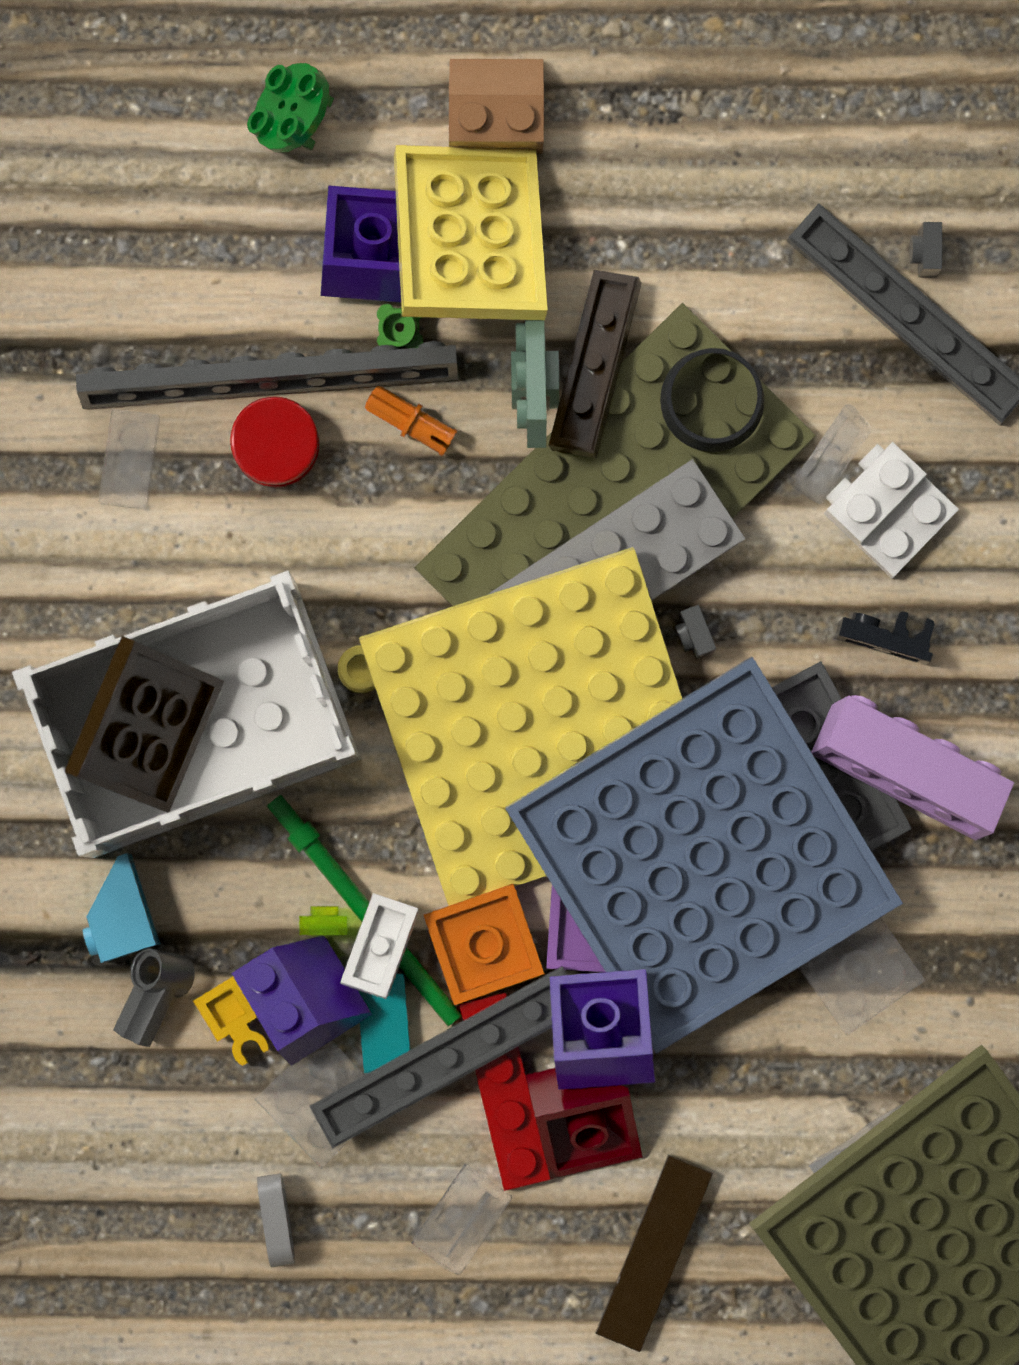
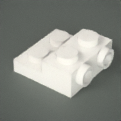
[824,442,959,579]

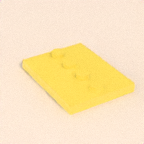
[394,145,548,320]

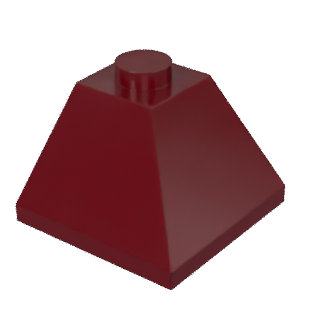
[526,1068,643,1179]

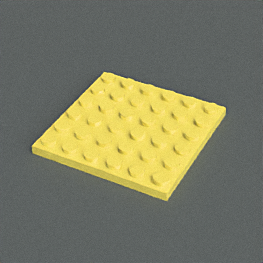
[359,547,682,906]

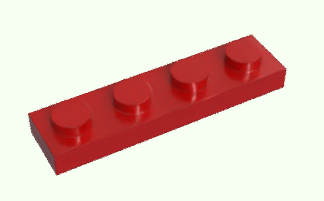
[459,992,550,1191]

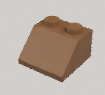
[449,59,544,154]

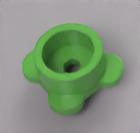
[376,304,424,349]

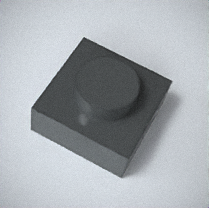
[909,222,942,277]
[674,605,716,659]

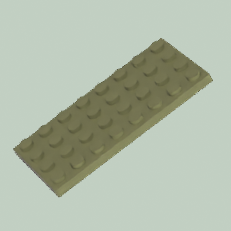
[414,303,816,607]

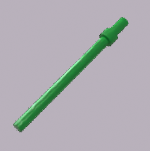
[267,794,462,1027]

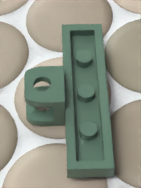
[511,320,559,448]

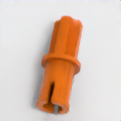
[365,386,458,457]

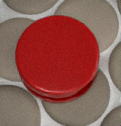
[230,397,320,488]

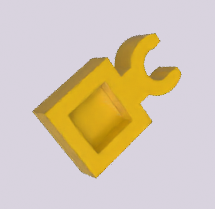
[193,976,270,1066]

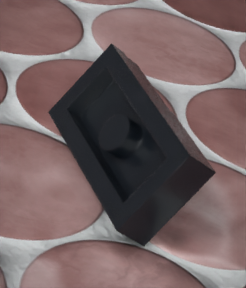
[834,611,935,665]

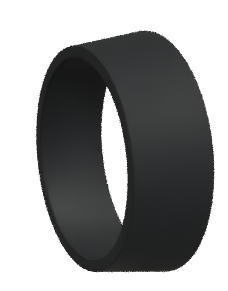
[660,348,764,452]

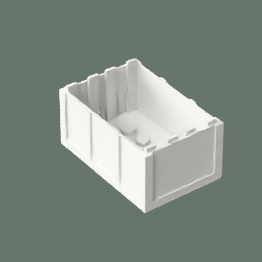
[12,571,361,858]

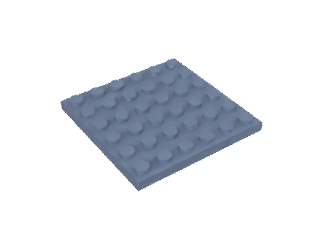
[505,656,903,1054]

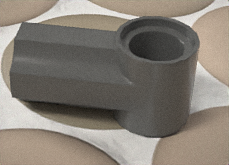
[113,948,195,1047]

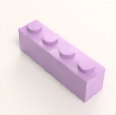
[811,695,1014,840]

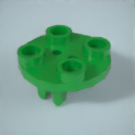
[247,63,334,153]

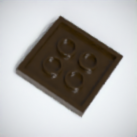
[64,636,224,813]

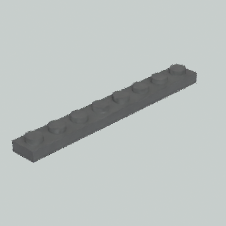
[76,341,458,409]

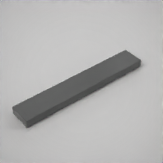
[787,203,1019,425]
[309,966,567,1149]

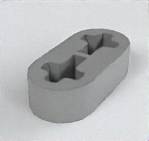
[257,1173,295,1268]

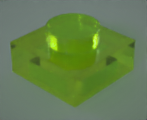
[299,906,349,935]

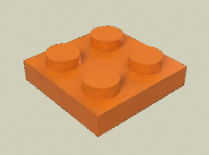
[423,884,545,1005]

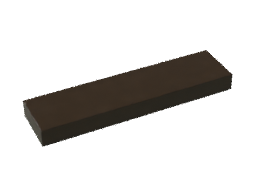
[548,270,642,459]
[595,1154,713,1352]

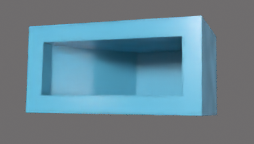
[83,853,160,963]

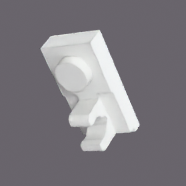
[340,893,419,999]

